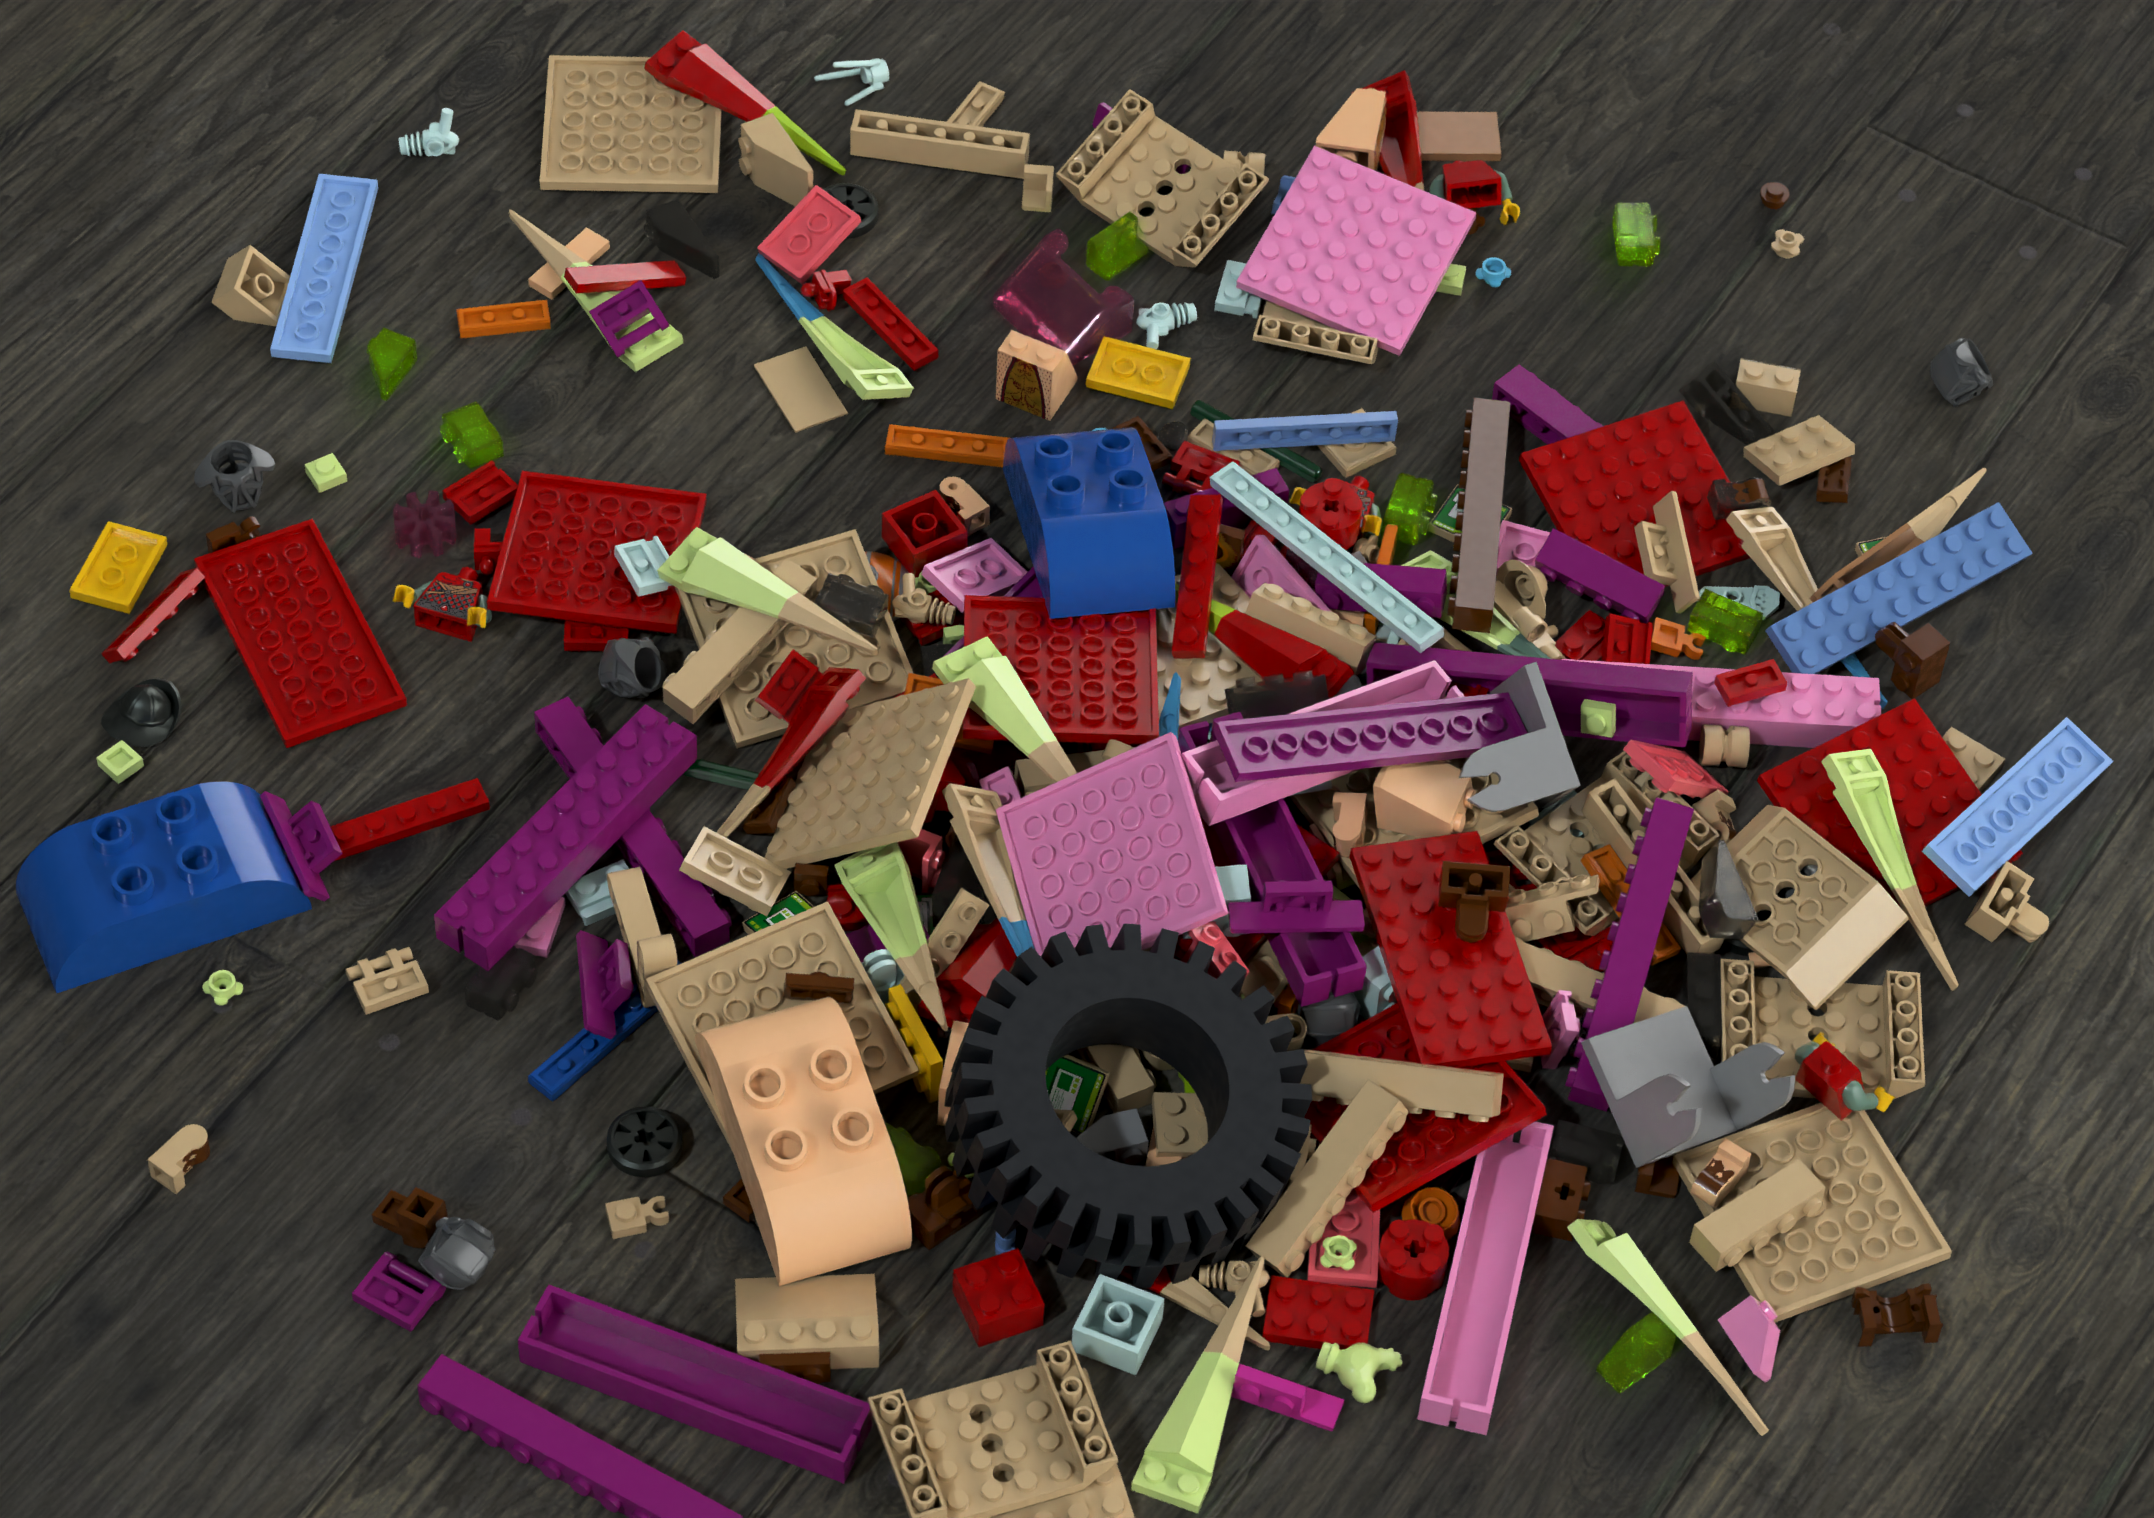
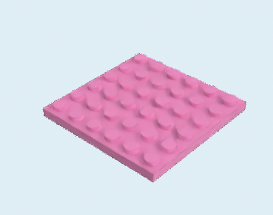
[1236,146,1476,356]
[996,732,1229,956]

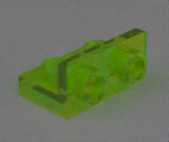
[1086,212,1148,281]

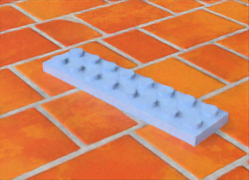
[270,174,378,363]
[1922,717,2113,897]

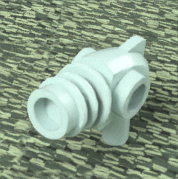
[399,108,459,156]
[1136,302,1197,349]

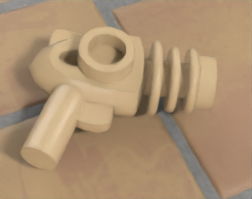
[892,573,956,625]
[1199,1260,1270,1317]

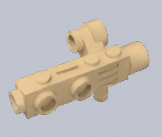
[1494,580,1566,660]

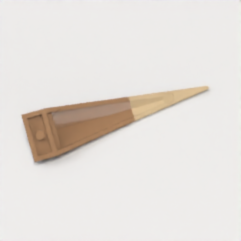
[1809,468,1986,602]

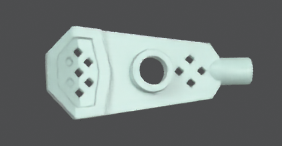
[1696,585,1780,621]

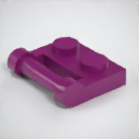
[589,280,670,358]
[352,1251,446,1332]

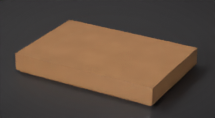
[1417,112,1501,161]

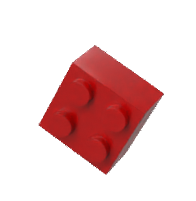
[882,490,968,578]
[953,1248,1045,1348]

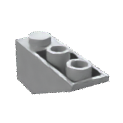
[1076,1108,1148,1165]

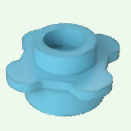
[1475,257,1511,287]

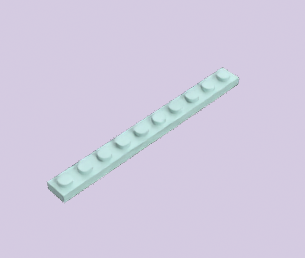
[1209,461,1444,653]

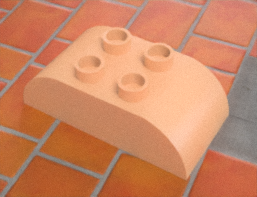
[694,997,912,1286]

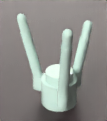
[814,58,889,106]

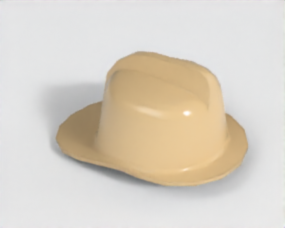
[1496,559,1548,620]

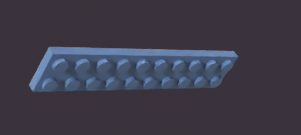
[1765,502,2033,674]

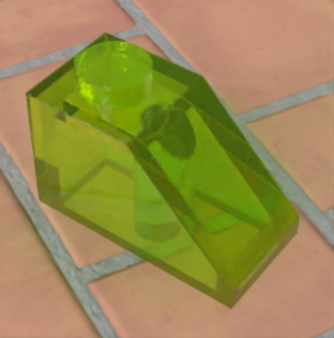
[367,328,417,401]
[1596,1311,1676,1394]

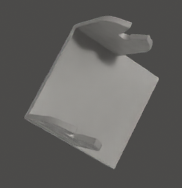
[1459,662,1581,812]
[1581,1006,1795,1168]

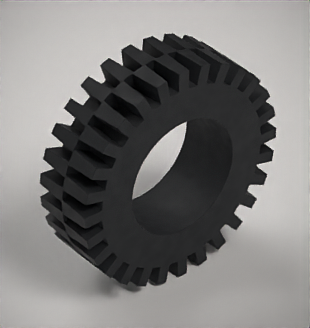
[944,923,1312,1288]

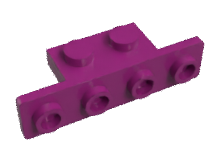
[260,791,343,902]
[1228,879,1365,934]
[576,930,633,1039]

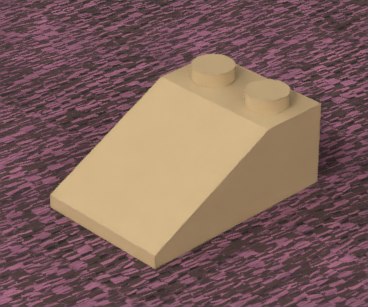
[738,113,813,207]

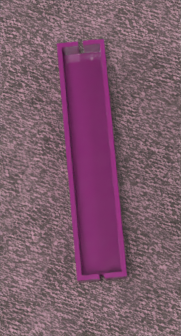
[1366,642,1693,747]
[434,704,697,971]
[1178,712,1367,1007]
[518,1284,872,1483]

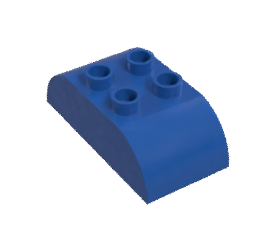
[1003,427,1175,619]
[16,782,312,994]

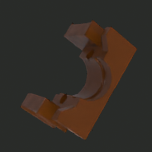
[1851,1283,1943,1347]

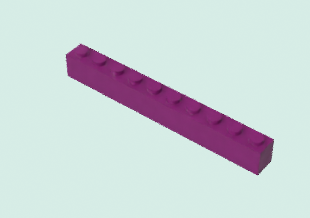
[534,697,732,958]
[1565,797,1694,1112]
[417,1354,743,1518]

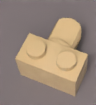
[1965,861,2049,943]

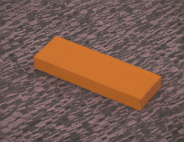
[457,300,551,339]

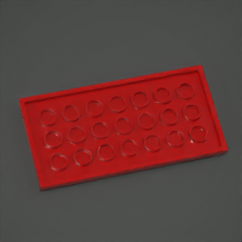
[194,519,407,748]
[1349,831,1552,1068]

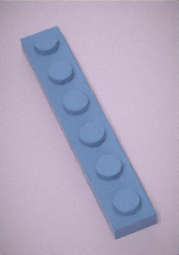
[1212,411,1398,451]

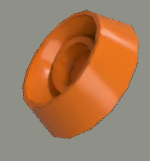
[1402,1187,1461,1240]

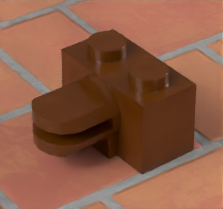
[1875,622,1950,699]
[1438,861,1510,943]
[907,1166,983,1250]

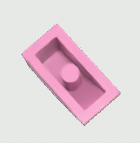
[1718,1295,1780,1382]

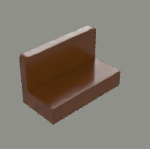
[1635,1154,1679,1199]

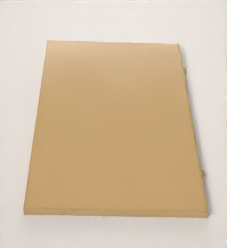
[754,346,848,433]

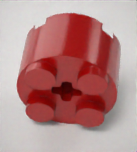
[1299,478,1363,550]
[1378,1219,1449,1301]

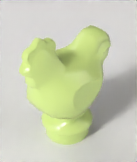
[1316,1342,1402,1403]

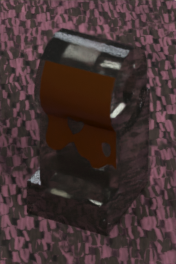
[1707,477,1771,520]

